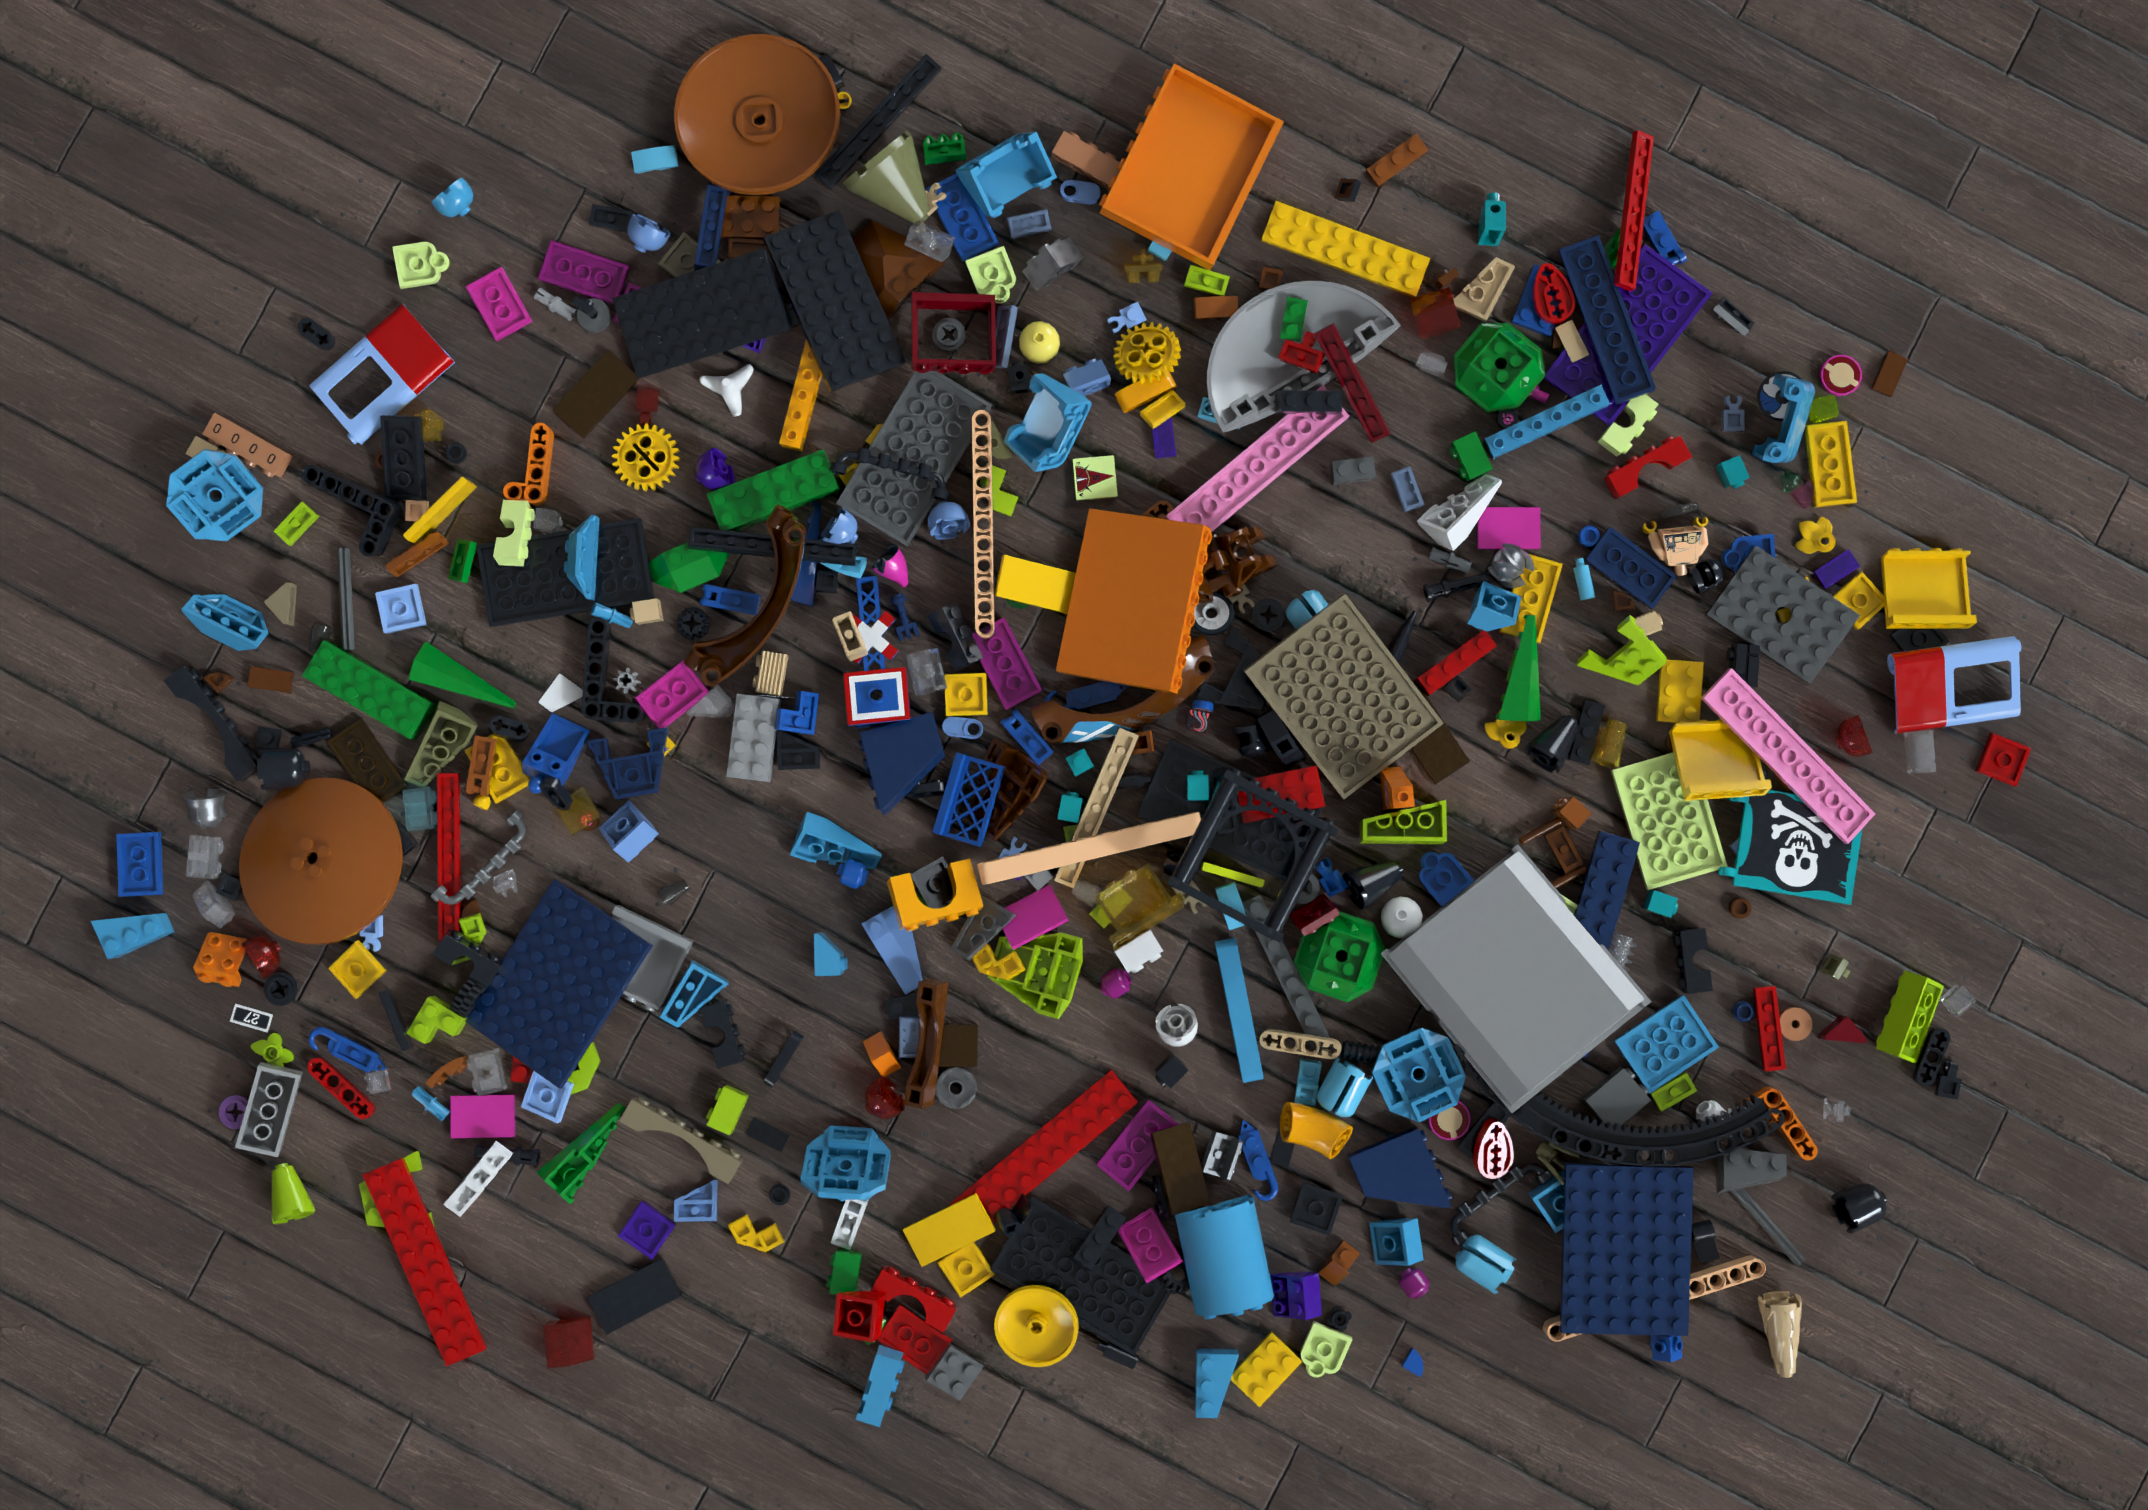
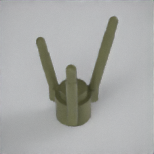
[1536,1140,1580,1185]

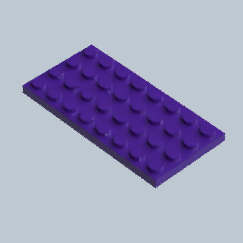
[1543,244,1712,427]

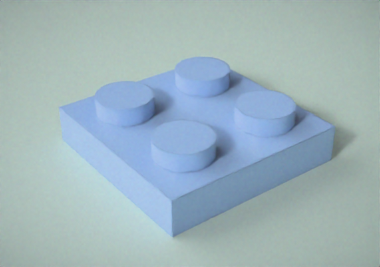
[375,584,427,634]
[521,1070,574,1123]

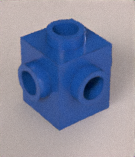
[1650,1335,1683,1362]

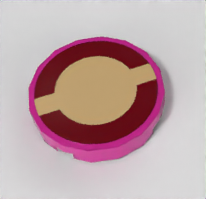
[1819,355,1862,397]
[1428,1101,1470,1140]

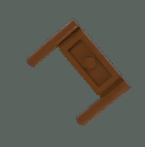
[1519,817,1587,889]

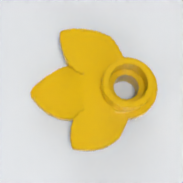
[1795,517,1836,554]
[1484,710,1527,749]

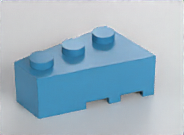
[91,913,175,959]
[855,1345,905,1427]
[1195,1348,1239,1418]

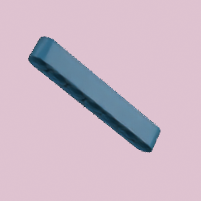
[1215,938,1264,1083]

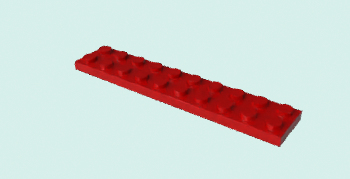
[950,1069,1138,1223]
[362,1157,487,1367]

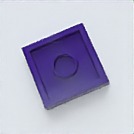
[618,1200,677,1259]

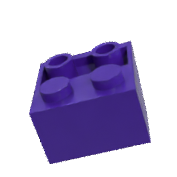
[1270,1271,1322,1320]

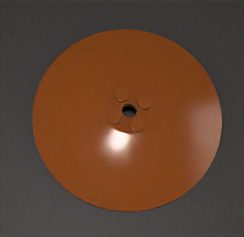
[674,34,840,195]
[239,778,403,945]

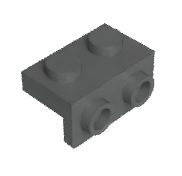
[1201,1130,1243,1181]

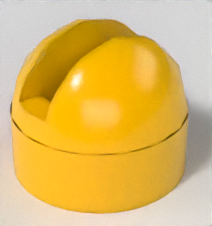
[838,92,852,109]
[472,794,491,811]

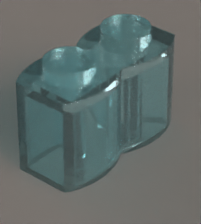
[403,787,437,831]

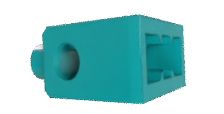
[1478,193,1506,246]

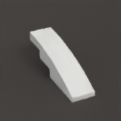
[443,1141,513,1217]

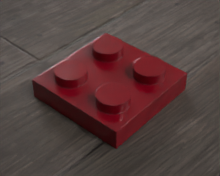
[1289,893,1340,936]

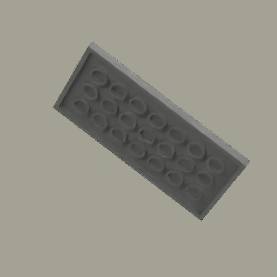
[836,371,992,547]

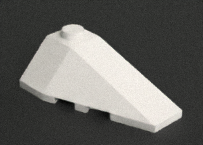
[1417,474,1502,551]

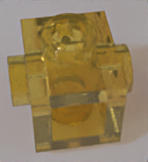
[414,410,444,442]

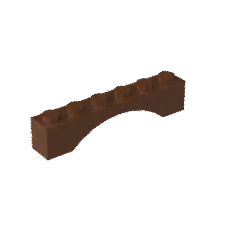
[904,978,949,1109]

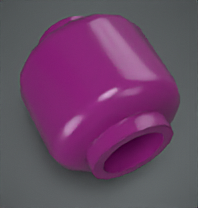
[1099,968,1132,999]
[1399,1267,1430,1300]

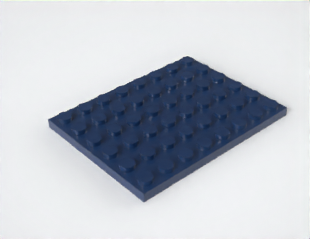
[465,879,653,1089]
[1560,1164,1694,1336]

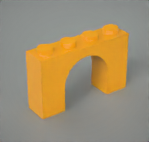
[887,859,983,932]

